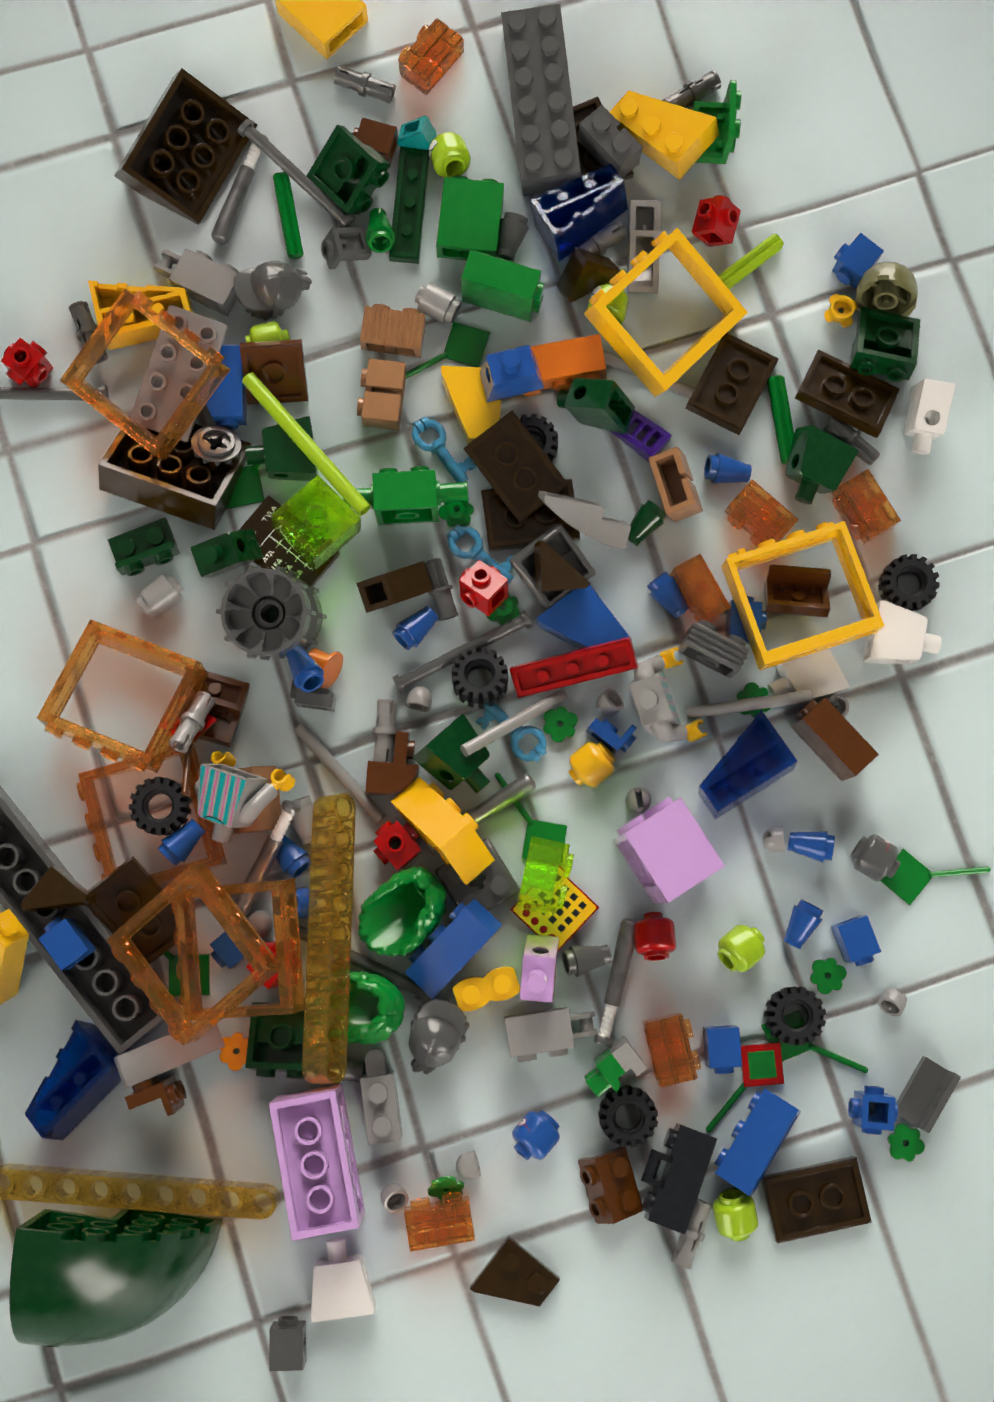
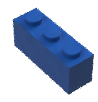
[405,898,502,999]
[715,1089,801,1196]

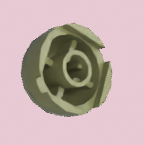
[856,262,918,316]

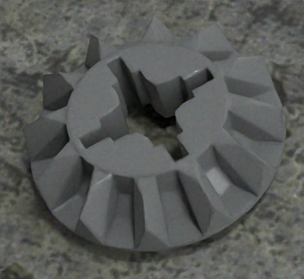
[191,425,241,466]

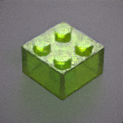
[272,475,361,571]
[517,836,574,916]

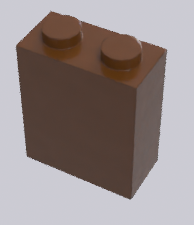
[790,698,879,781]

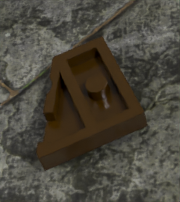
[470,1236,560,1307]

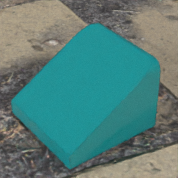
[397,116,437,150]

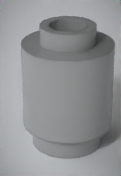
[415,282,462,324]
[136,574,184,619]

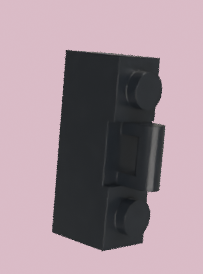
[641,1123,717,1235]

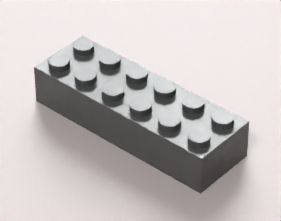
[501,4,582,196]

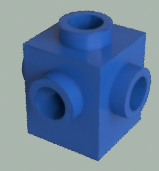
[848,1085,898,1135]

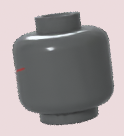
[850,834,901,881]

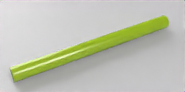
[242,372,371,516]

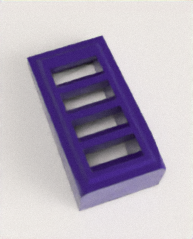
[610,410,672,463]

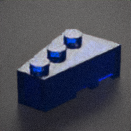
[529,164,628,262]
[698,710,798,820]
[25,1020,122,1140]

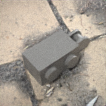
[154,248,239,317]
[504,1007,598,1062]
[360,1047,403,1145]

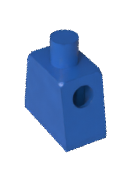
[480,345,544,403]

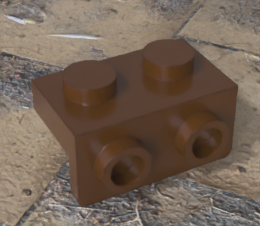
[764,564,831,617]
[125,1074,187,1116]
[578,1147,644,1224]

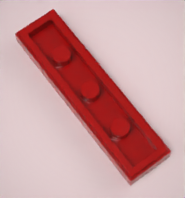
[509,636,639,698]

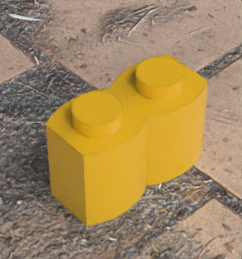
[452,966,521,1011]

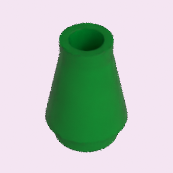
[365,208,395,253]

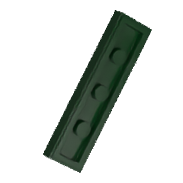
[389,146,430,264]

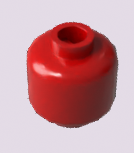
[634,912,677,961]

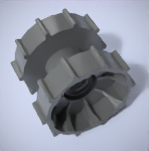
[216,566,327,660]

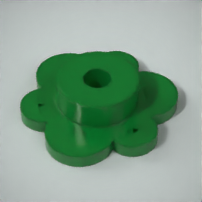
[439,501,474,528]
[486,593,520,625]
[737,682,771,718]
[543,706,578,743]
[810,958,847,994]
[887,1123,925,1162]
[427,1176,464,1200]

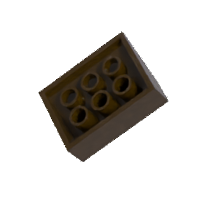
[114,68,257,225]
[98,415,251,530]

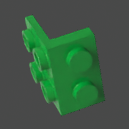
[692,80,742,164]

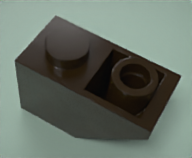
[356,561,433,613]

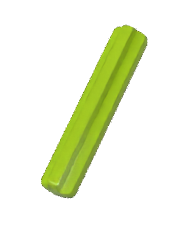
[718,234,784,289]

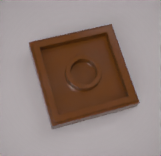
[240,339,309,405]

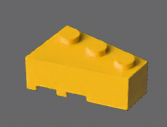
[610,90,719,180]
[88,280,194,351]
[391,777,495,885]

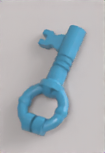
[412,417,476,483]
[447,525,514,585]
[476,702,547,762]

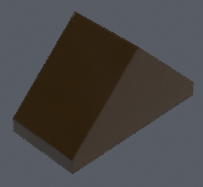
[557,247,621,303]
[534,541,591,591]
[21,866,96,912]

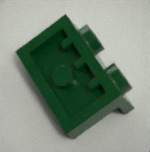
[107,518,180,576]

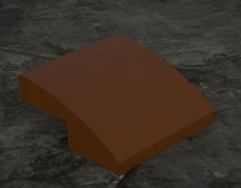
[173,666,250,748]

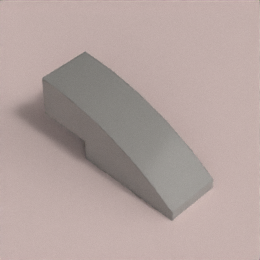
[627,200,661,293]
[538,490,631,550]
[114,1016,225,1089]

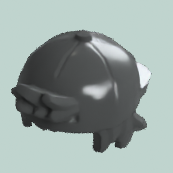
[233,261,312,321]
[408,997,470,1074]

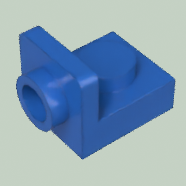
[586,718,637,755]

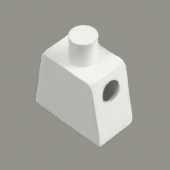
[904,378,956,454]
[863,600,942,665]
[767,648,850,706]
[311,1238,376,1323]

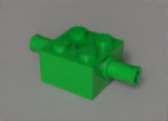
[343,466,468,525]

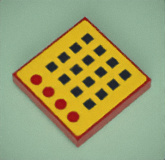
[510,864,599,951]

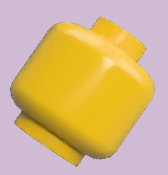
[568,741,616,788]

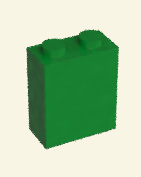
[436,175,504,261]
[461,250,545,322]

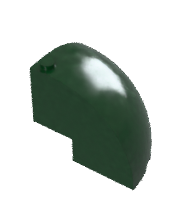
[9,1206,223,1347]

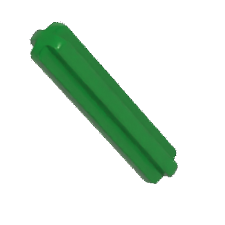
[273,171,304,259]
[767,375,794,464]

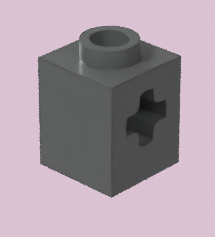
[269,1316,307,1371]

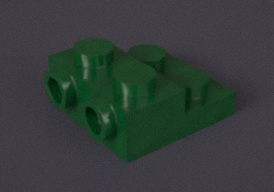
[307,125,391,215]
[850,307,921,382]
[245,1002,318,1079]

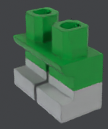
[584,1036,647,1098]

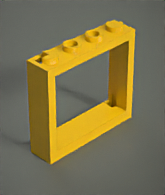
[583,228,748,397]
[721,521,884,671]

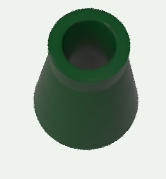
[628,500,667,546]

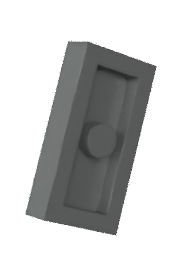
[896,1056,961,1133]

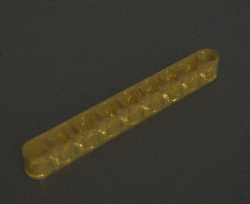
[302,793,356,1084]
[0,1163,280,1219]

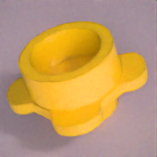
[824,294,857,328]

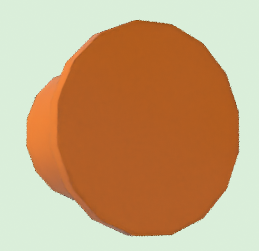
[308,648,343,689]

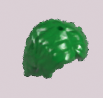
[358,867,447,957]
[315,970,405,1045]

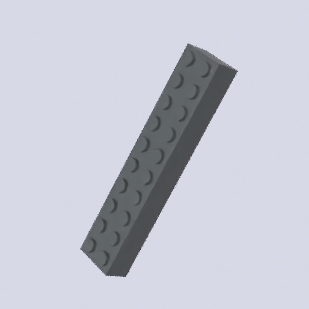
[0,786,178,1055]

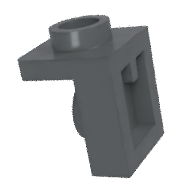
[321,227,372,269]
[290,680,336,712]

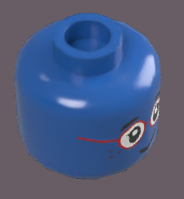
[512,1110,560,1160]

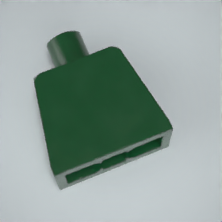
[557,378,635,434]
[245,416,318,482]
[785,425,859,505]
[190,528,264,578]
[412,714,490,794]

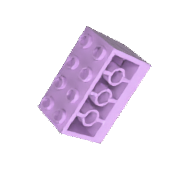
[613,796,725,904]
[269,1083,365,1241]

